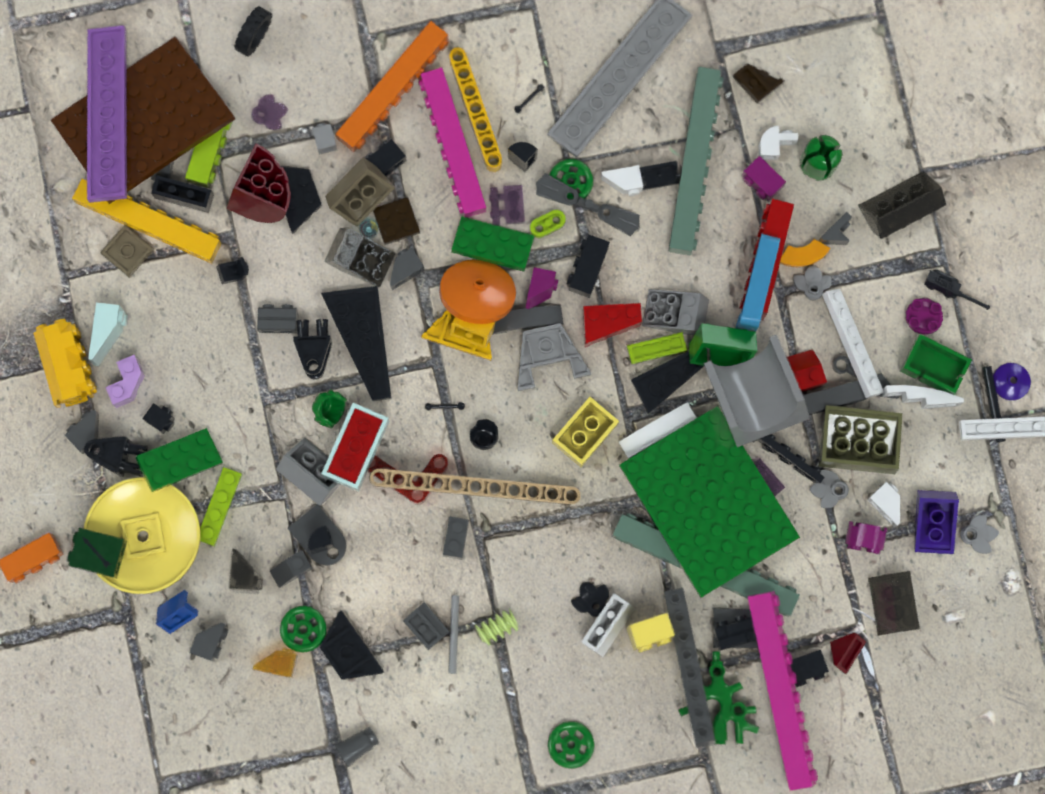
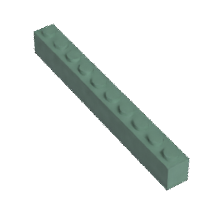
[668,67,723,256]
[612,513,800,617]

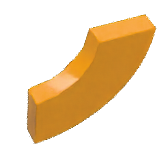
[780,239,830,268]

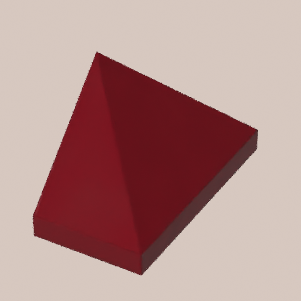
[830,632,866,674]

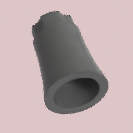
[334,727,379,768]

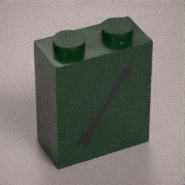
[67,528,127,579]

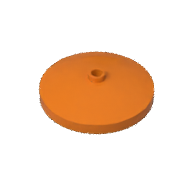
[439,260,516,324]

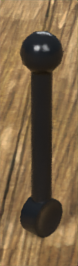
[514,84,544,114]
[425,402,465,411]

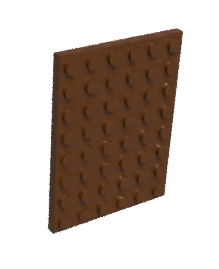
[51,37,235,204]

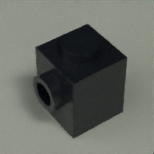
[142,403,175,434]

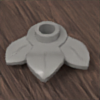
[793,265,832,301]
[810,470,849,508]
[960,515,999,554]

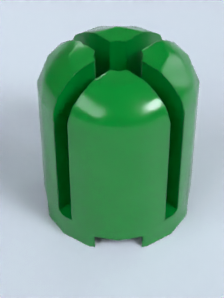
[800,135,843,181]

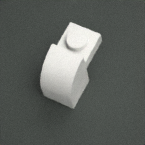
[758,126,798,160]

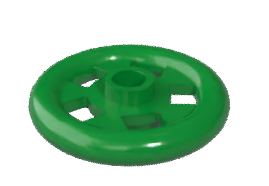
[549,159,593,200]
[280,606,326,653]
[548,721,595,769]

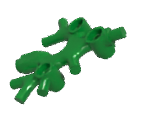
[678,651,759,745]

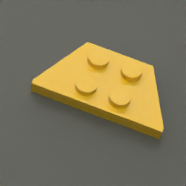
[421,310,492,361]

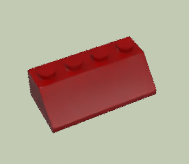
[786,349,827,393]

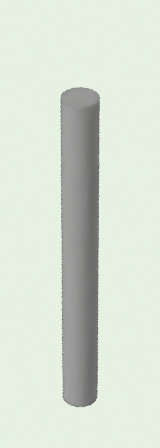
[449,595,459,674]

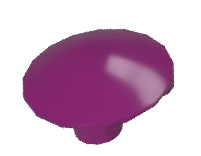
[906,298,943,335]

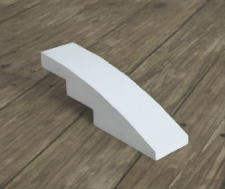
[882,385,964,409]
[619,402,697,458]

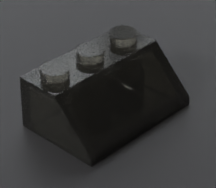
[229,549,263,595]
[868,571,920,636]

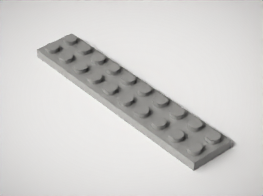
[547,0,692,158]

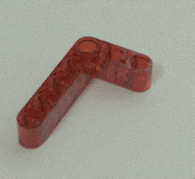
[367,454,448,505]

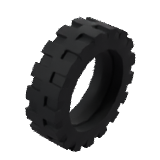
[234,6,273,57]

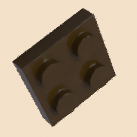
[373,197,420,245]

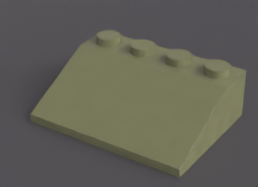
[818,405,903,475]

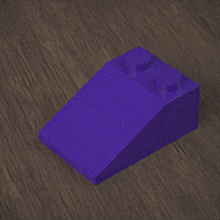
[915,490,959,554]

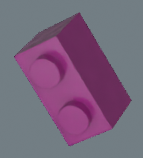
[742,156,786,202]

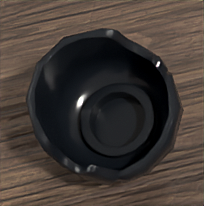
[470,419,499,451]

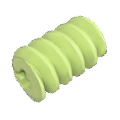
[475,608,518,646]

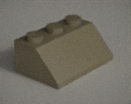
[325,157,395,227]

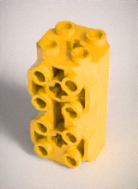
[33,319,97,408]

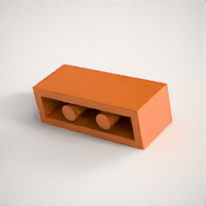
[0,533,64,584]

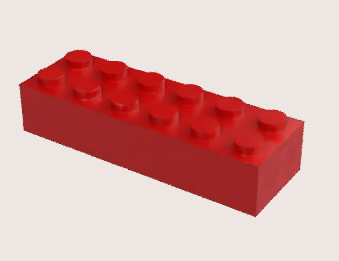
[739,199,794,320]

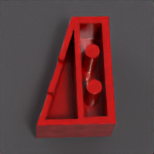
[583,303,642,348]

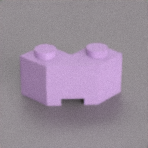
[106,355,145,408]

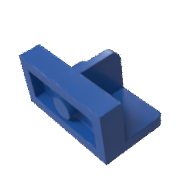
[156,590,198,634]

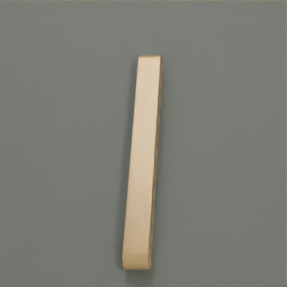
[369,469,581,505]

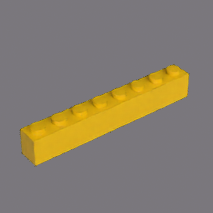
[72,179,221,264]

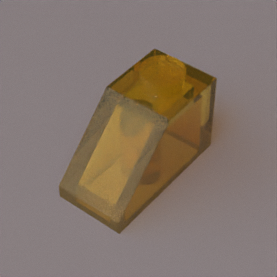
[253,648,298,678]

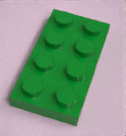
[451,216,534,272]
[136,428,223,492]

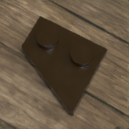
[733,63,784,104]

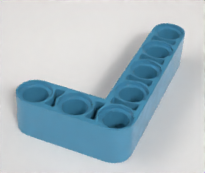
[735,234,780,332]

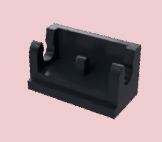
[640,161,680,191]

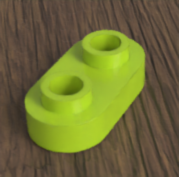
[530,210,566,238]

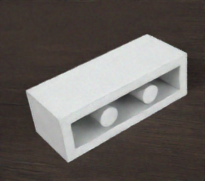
[582,594,635,657]

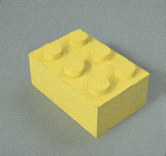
[552,397,619,468]
[626,613,675,653]

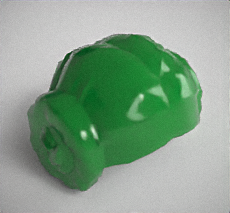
[312,390,347,429]

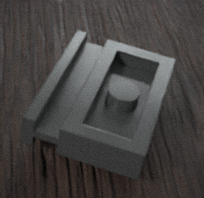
[403,602,450,650]

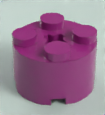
[845,521,887,554]

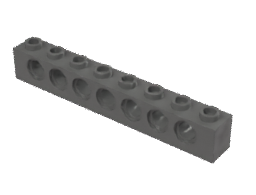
[664,588,716,748]

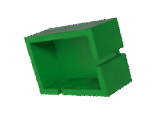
[689,323,758,366]
[900,334,972,395]

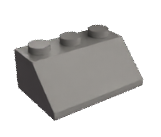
[276,438,341,506]

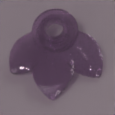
[251,94,288,130]

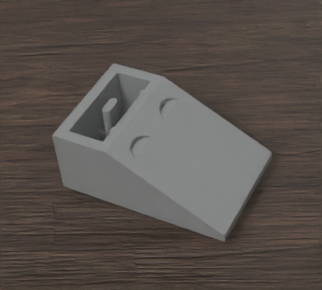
[642,289,709,335]

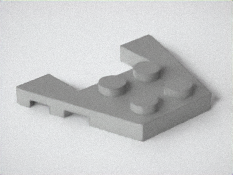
[518,323,591,392]

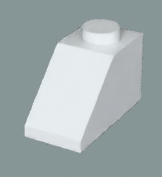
[601,165,643,196]
[867,482,900,527]

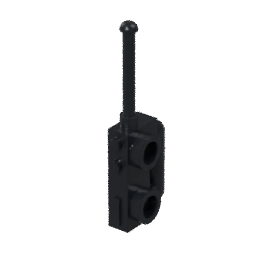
[924,269,990,310]

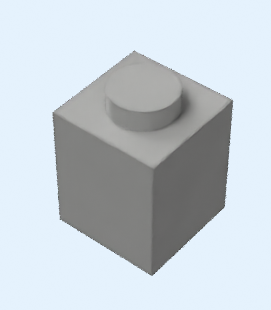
[312,123,337,155]

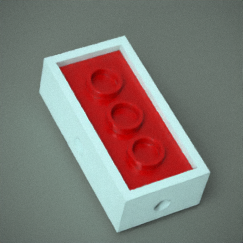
[321,403,390,492]

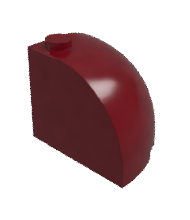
[226,143,291,223]

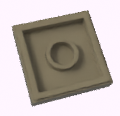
[100,225,154,278]

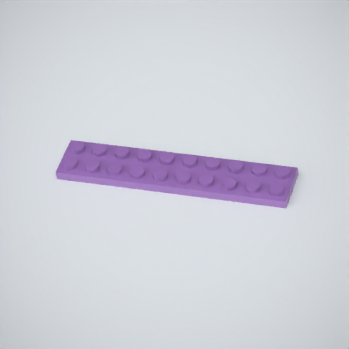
[87,25,127,203]

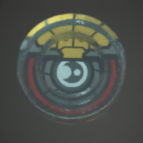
[359,219,379,239]

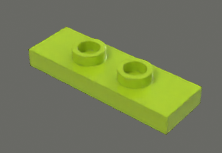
[627,332,687,365]

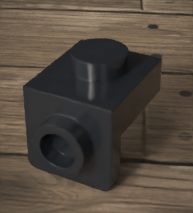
[216,257,249,284]

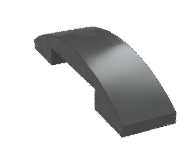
[492,305,564,335]

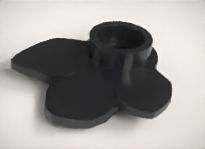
[571,582,609,617]

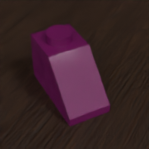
[526,267,558,309]

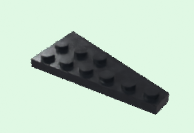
[321,286,392,401]

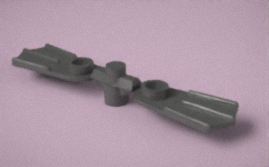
[536,173,640,236]

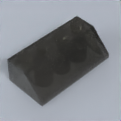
[858,171,946,239]

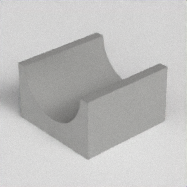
[704,334,810,447]

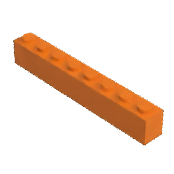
[335,21,449,152]

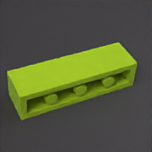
[185,122,232,188]

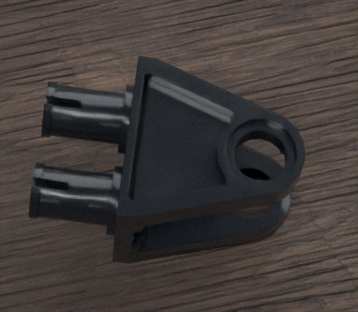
[293,319,333,380]
[84,436,148,477]

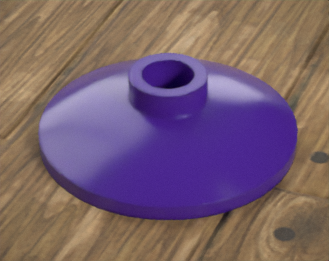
[993,363,1031,401]

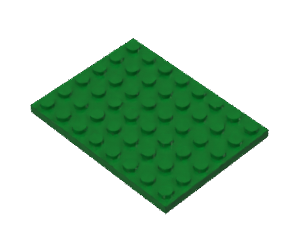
[619,406,800,598]

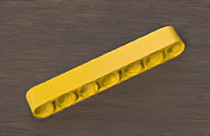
[449,47,502,172]

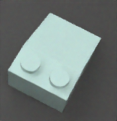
[88,303,128,366]

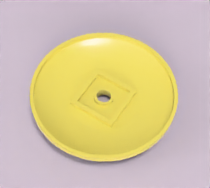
[84,477,201,594]

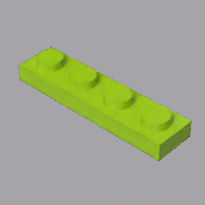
[200,467,242,547]

